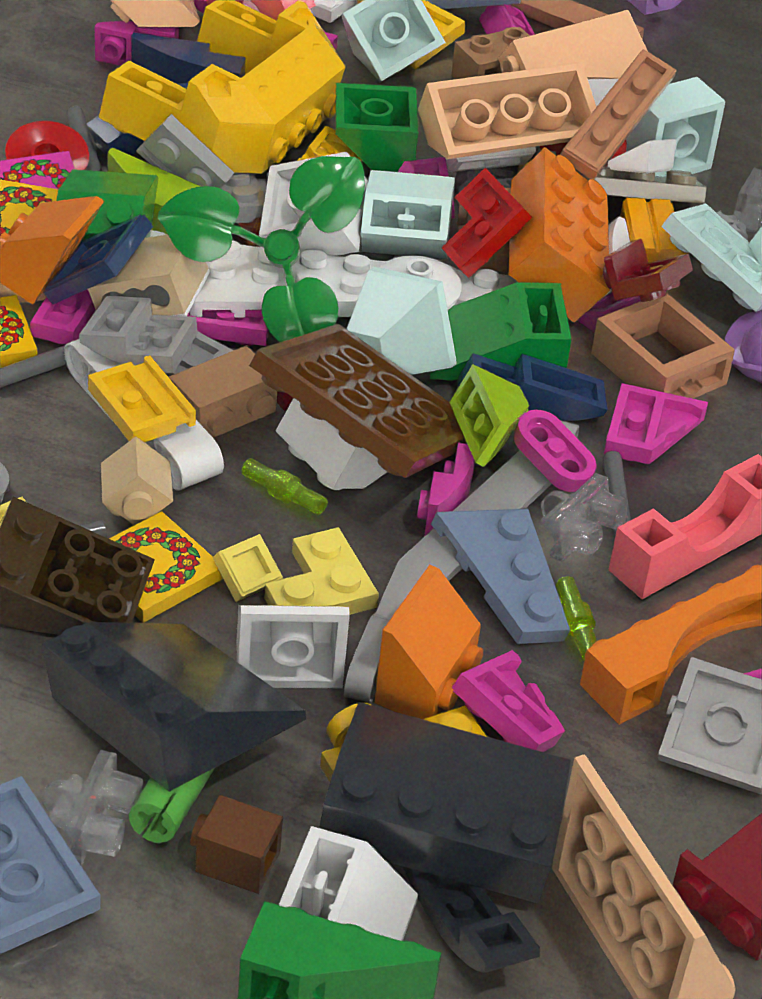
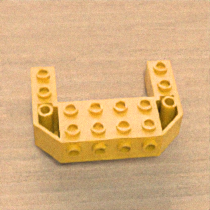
[98,0,345,174]

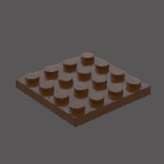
[249,324,467,478]

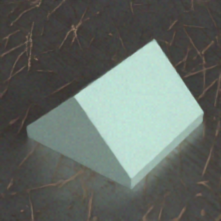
[341,0,446,82]

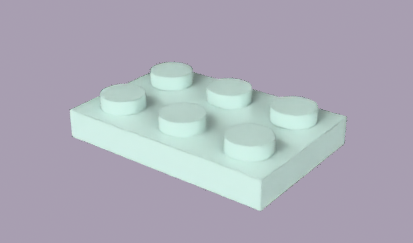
[661,203,762,312]

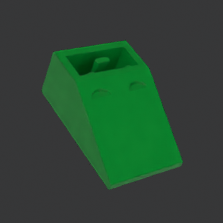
[429,282,572,381]
[238,901,442,999]

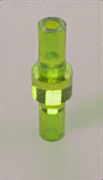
[242,458,328,515]
[556,576,597,661]

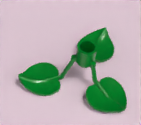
[158,156,365,342]

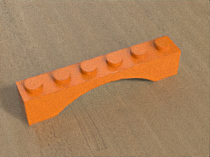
[580,565,762,725]

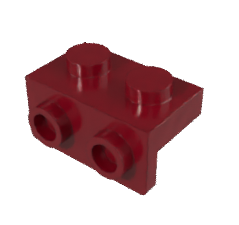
[603,238,693,302]

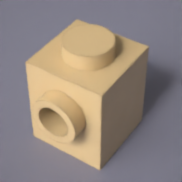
[101,436,173,525]

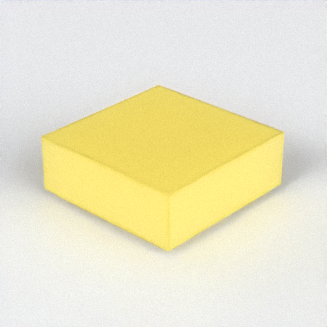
[213,534,283,602]

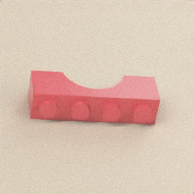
[609,454,762,599]

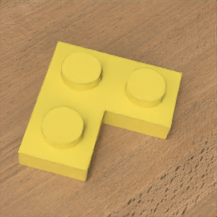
[264,527,379,615]

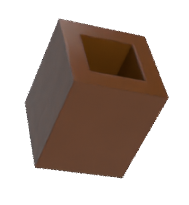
[190,795,283,894]

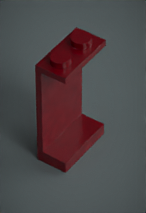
[672,813,762,961]

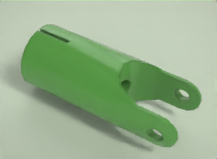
[129,768,214,843]

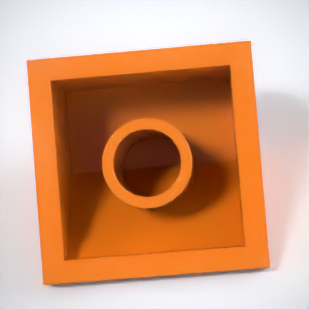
[0,196,104,305]
[374,564,484,719]

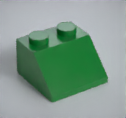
[335,83,419,172]
[57,169,158,246]

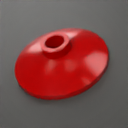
[5,121,89,170]

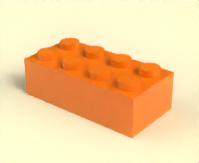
[509,147,610,323]

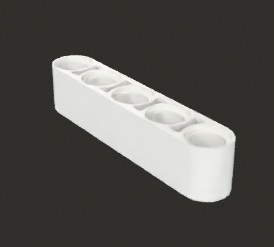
[64,339,224,491]

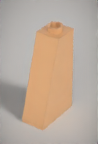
[498,10,647,79]

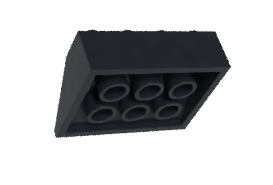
[42,622,307,792]
[319,702,571,903]

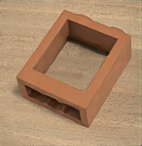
[591,293,735,399]

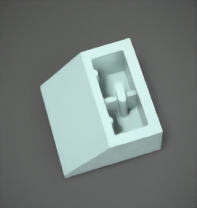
[361,170,455,259]

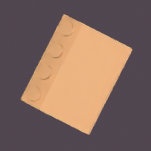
[552,754,736,999]

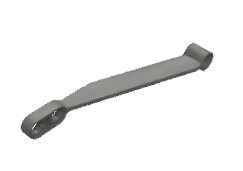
[344,420,579,704]

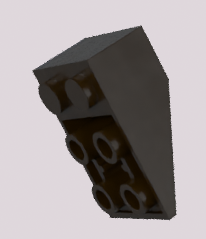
[0,496,155,635]

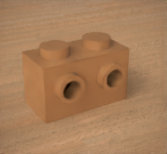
[451,27,530,79]

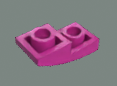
[95,21,179,66]
[417,443,475,537]

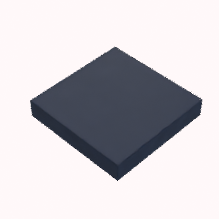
[43,214,153,304]

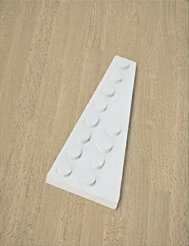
[190,240,518,318]

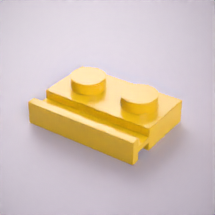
[88,355,196,443]

